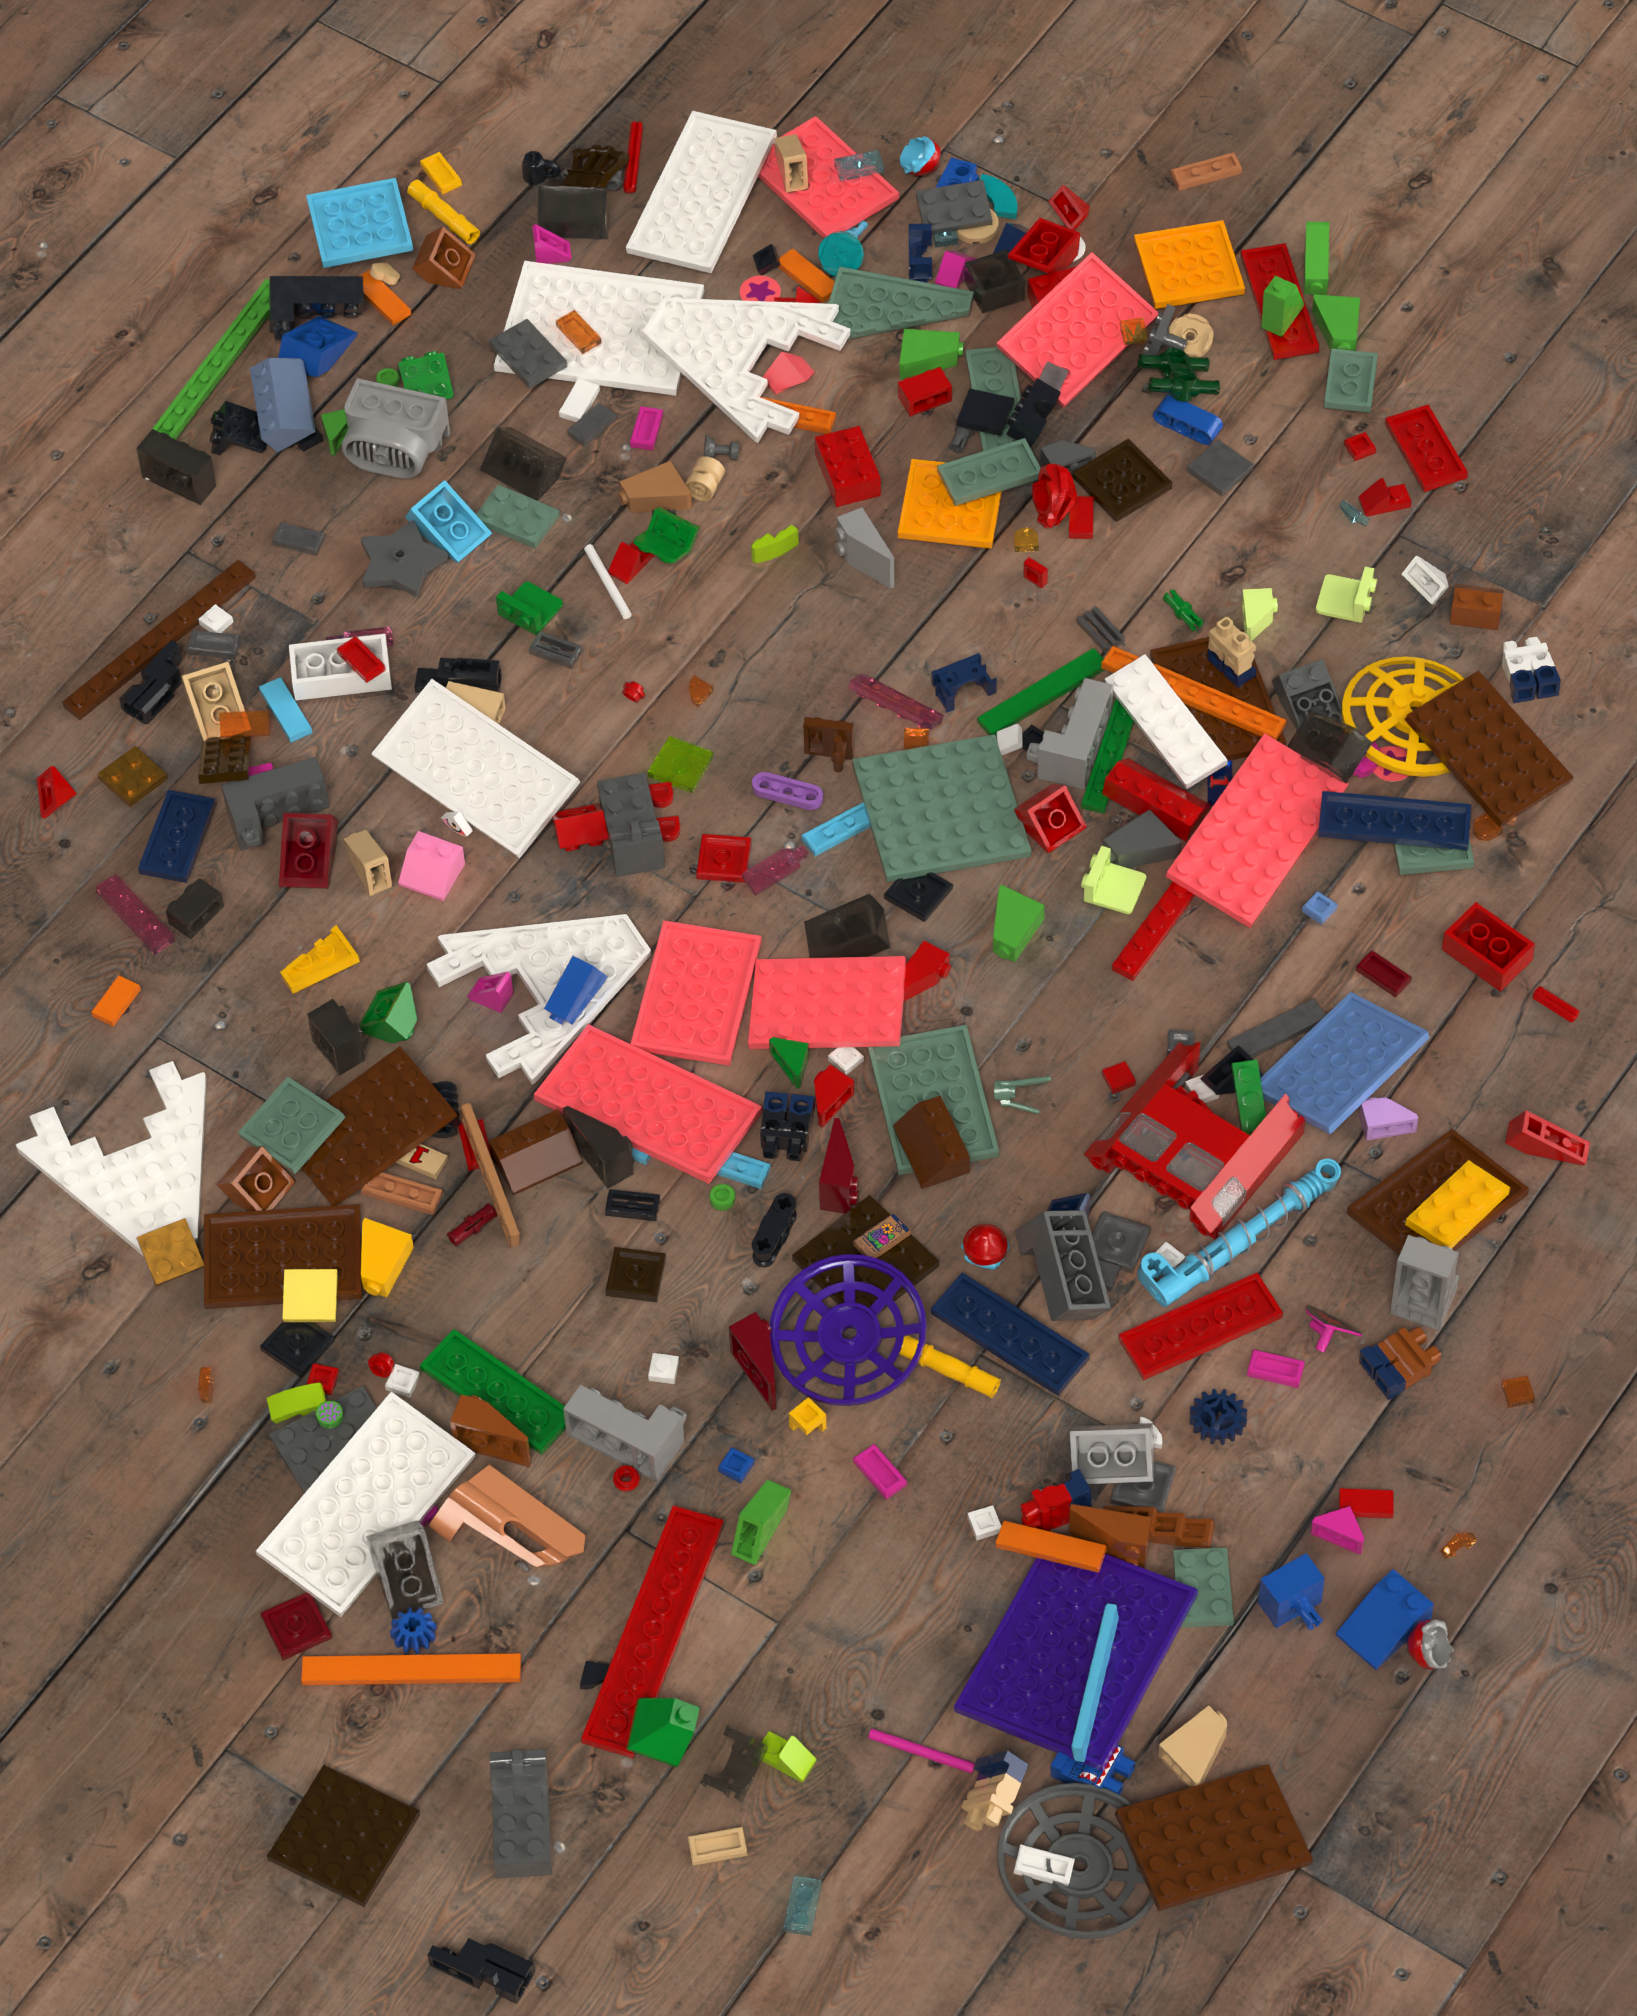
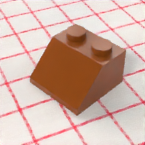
[412,226,476,289]
[1450,584,1504,630]
[216,1146,295,1211]

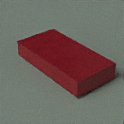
[1356,950,1412,998]

